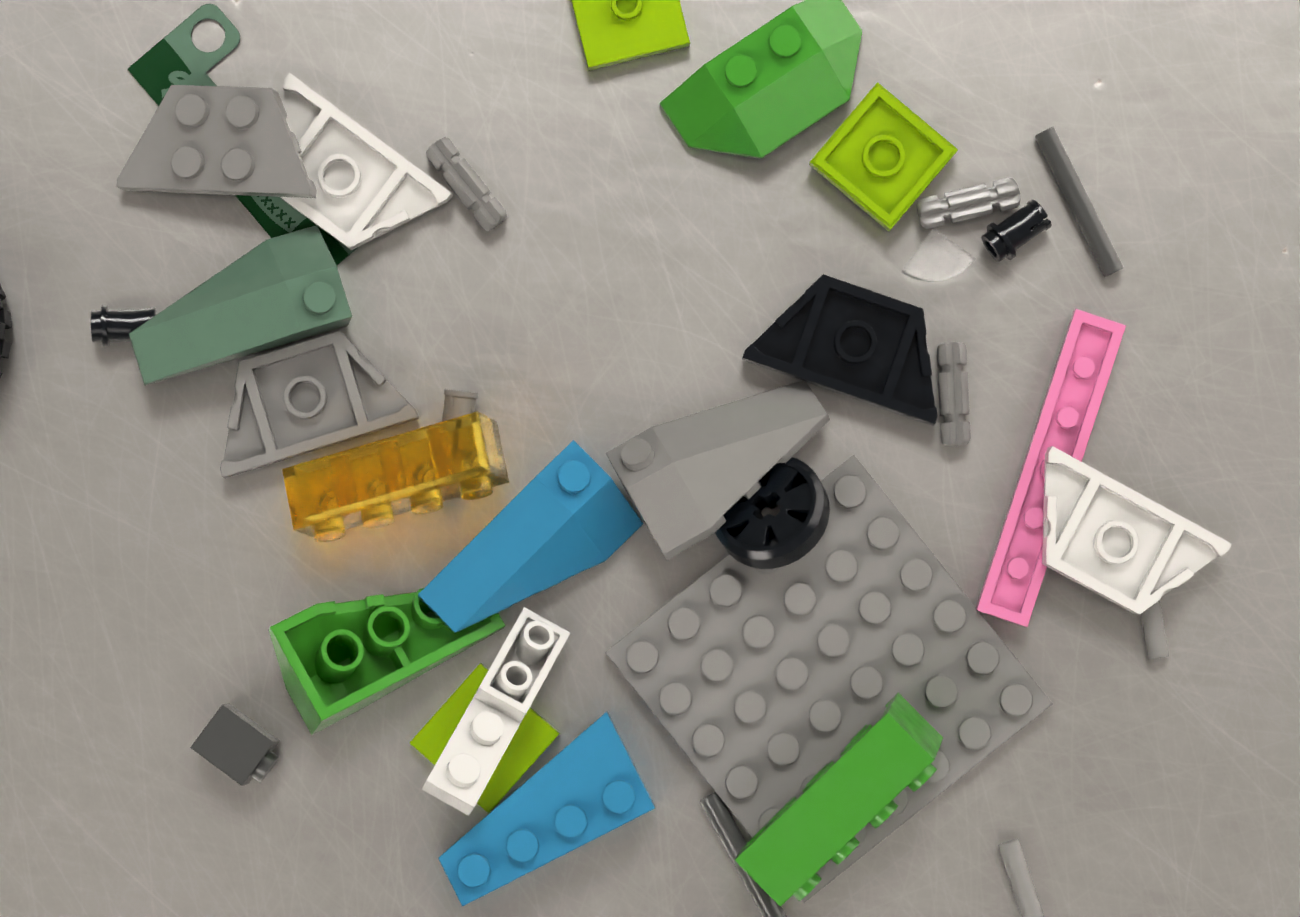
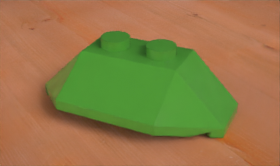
[660,0,862,159]

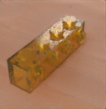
[282,411,509,542]

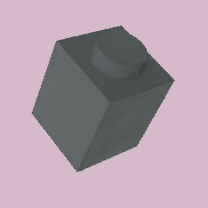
[190,704,280,786]

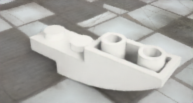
[421,607,570,816]

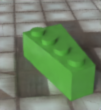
[735,692,943,907]

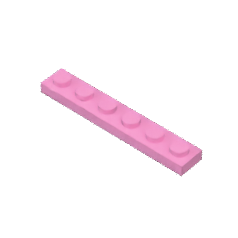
[976,309,1126,627]

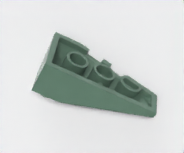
[129,225,352,386]

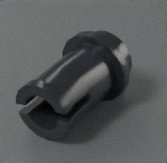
[981,199,1052,262]
[91,305,157,347]

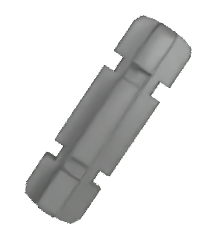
[426,137,507,231]
[917,178,1020,229]
[937,342,971,446]

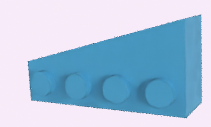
[438,711,655,906]

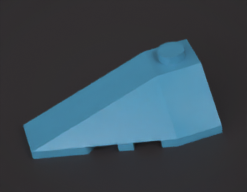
[418,440,643,633]

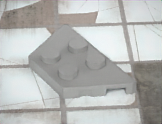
[116,85,317,198]
[220,331,419,478]

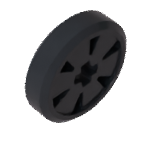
[715,457,830,569]

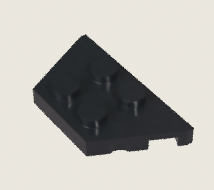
[742,274,938,426]

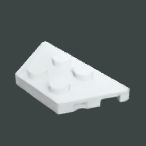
[280,73,453,250]
[1042,446,1232,615]

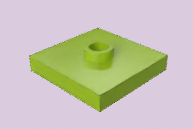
[571,0,690,71]
[809,82,958,232]
[410,663,560,814]

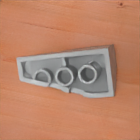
[606,381,830,560]

